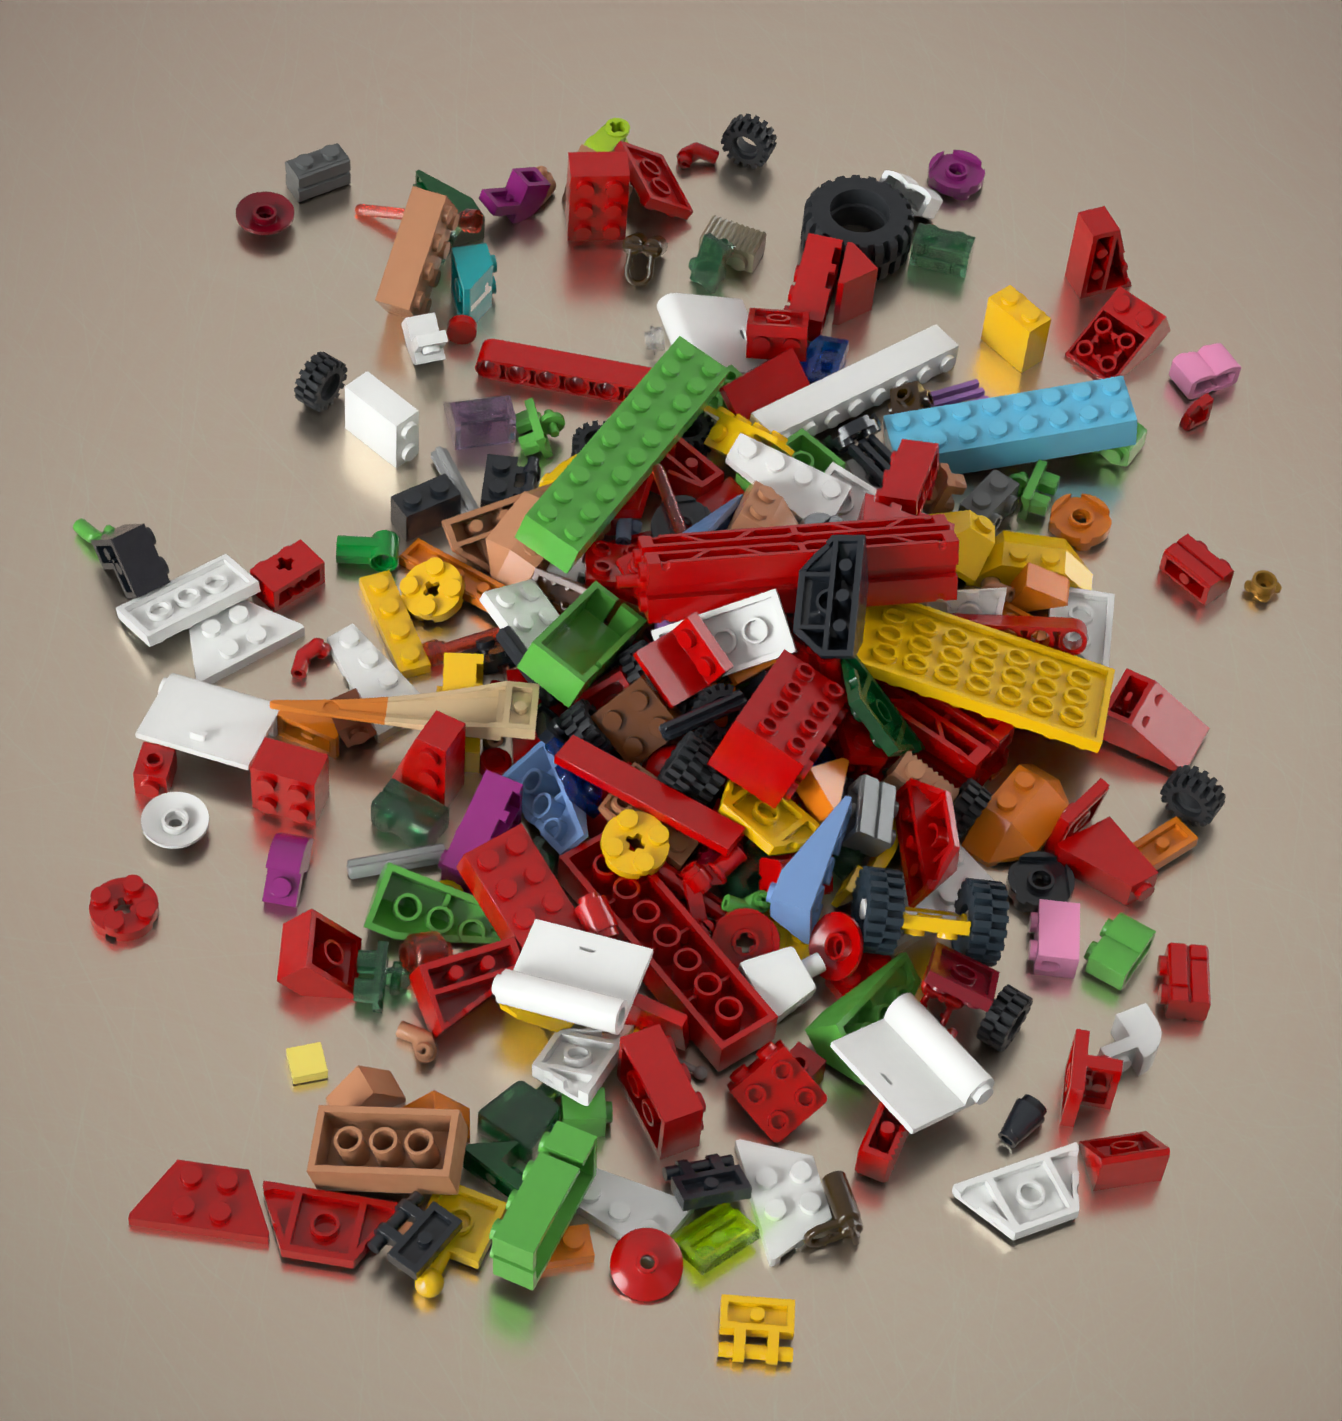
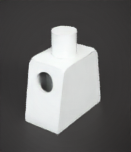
[738,946,826,1024]

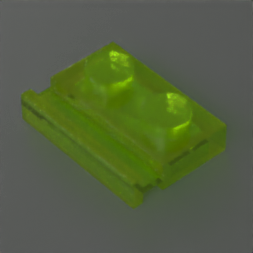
[670,1203,760,1275]

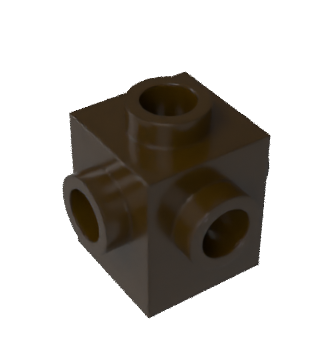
[888,380,934,414]

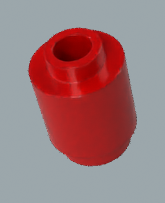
[574,892,620,939]

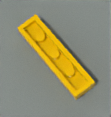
[359,570,431,679]

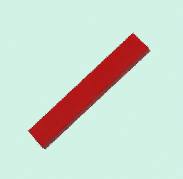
[554,735,746,857]

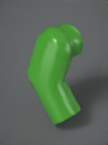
[73,518,115,543]
[721,890,770,913]

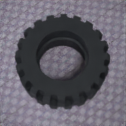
[801,175,914,281]

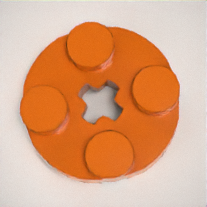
[1048,493,1112,552]

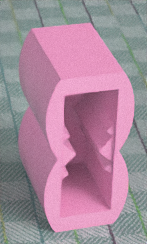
[1169,343,1241,399]

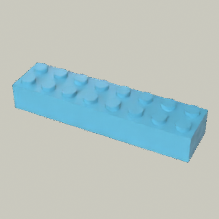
[883,376,1138,474]

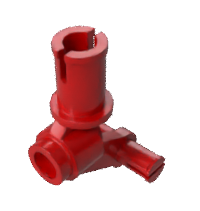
[680,845,747,935]

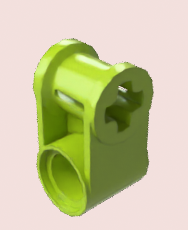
[584,118,630,152]

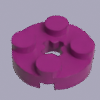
[928,150,985,201]

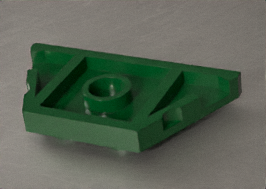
[841,655,925,757]

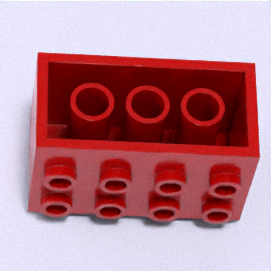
[707,649,849,809]

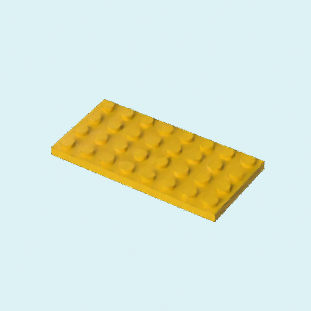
[856,603,1115,753]

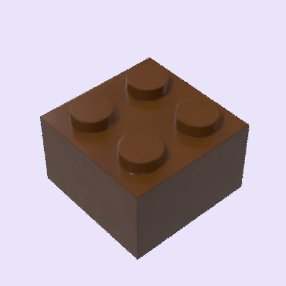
[590,673,683,764]

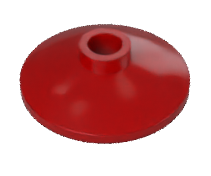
[809,912,863,981]
[610,1228,683,1302]

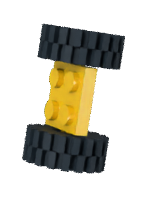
[850,866,1009,967]

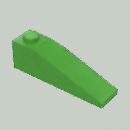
[363,862,501,944]
[805,952,921,1085]

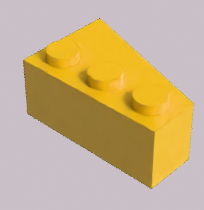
[436,652,484,773]

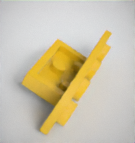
[703,405,795,457]

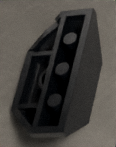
[793,535,869,659]

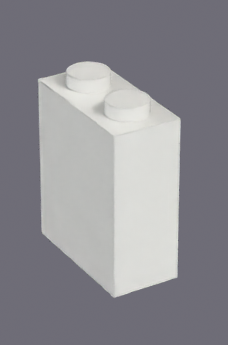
[345,371,419,468]

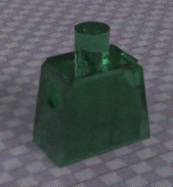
[477,1081,561,1165]

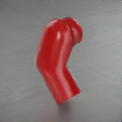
[677,142,719,169]
[291,638,331,679]

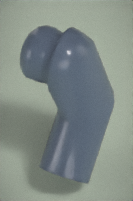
[615,518,642,545]

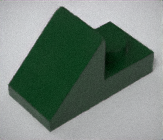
[463,1141,523,1200]

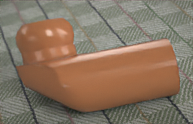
[396,1021,437,1063]

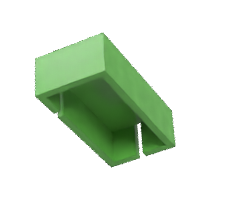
[517,581,647,708]
[489,1120,597,1291]

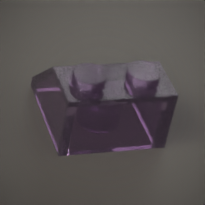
[443,394,516,450]

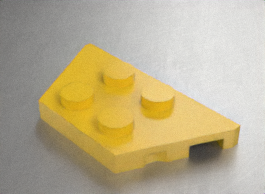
[718,778,820,856]

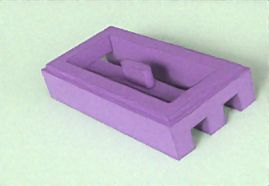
[931,379,989,407]

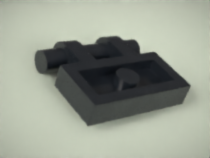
[480,454,541,507]
[662,1153,752,1211]
[367,1191,463,1281]

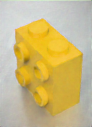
[981,285,1051,373]

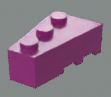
[438,770,523,895]

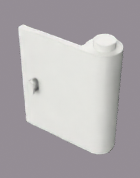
[657,293,767,374]
[135,673,280,771]
[492,919,654,1035]
[830,993,994,1134]

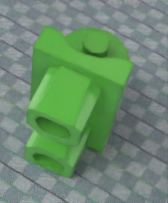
[512,397,565,459]
[1009,459,1060,520]

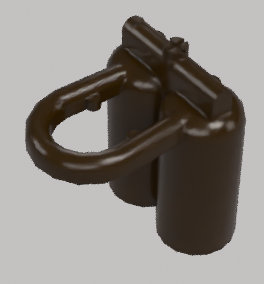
[622,232,668,287]
[803,1171,864,1247]

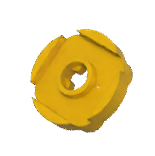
[400,557,465,622]
[600,809,670,879]

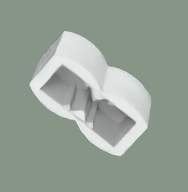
[879,170,943,219]

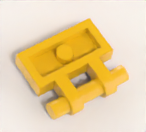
[718,1294,795,1365]

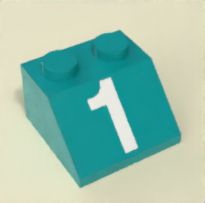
[451,243,497,323]

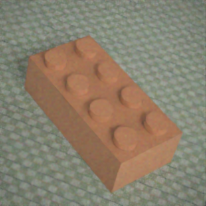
[375,186,460,318]
[307,1105,469,1195]

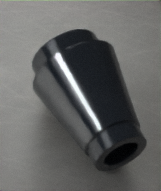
[998,1094,1047,1148]

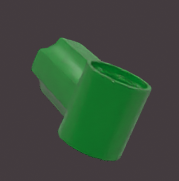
[336,530,400,572]

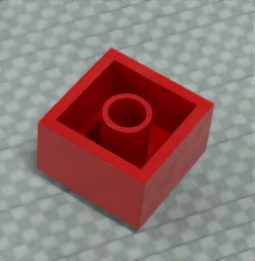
[250,737,330,826]

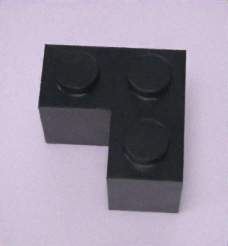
[90,523,170,598]

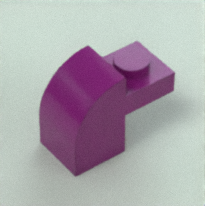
[478,167,551,224]
[262,832,314,907]

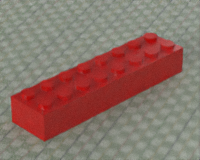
[557,832,778,1072]

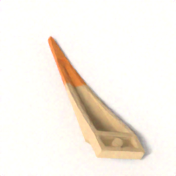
[270,681,540,741]

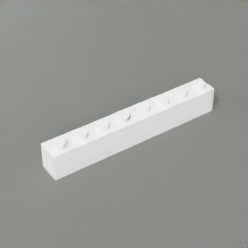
[750,324,959,438]

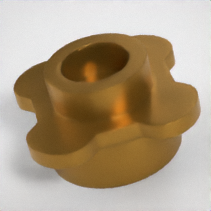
[1244,570,1282,602]

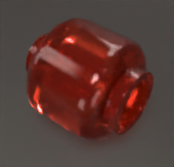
[398,931,453,974]

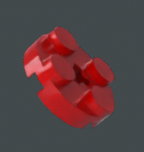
[89,874,159,942]
[710,908,780,969]

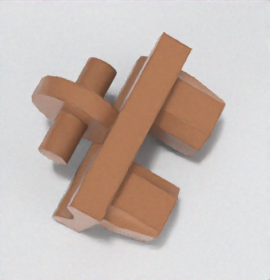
[923,463,967,514]

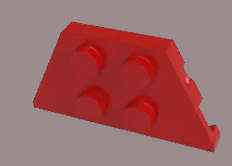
[128,1159,270,1245]
[262,1181,398,1269]

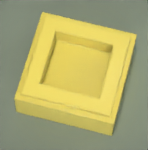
[286,1042,328,1085]

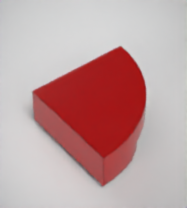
[1179,393,1214,431]

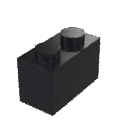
[391,474,461,542]

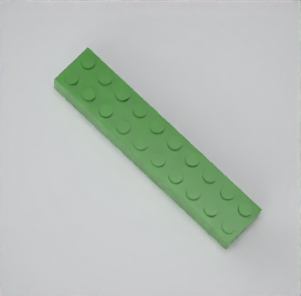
[514,336,730,574]

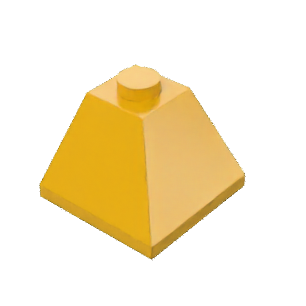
[928,510,995,586]

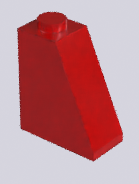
[1054,816,1158,906]

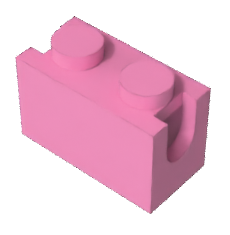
[1028,899,1080,979]

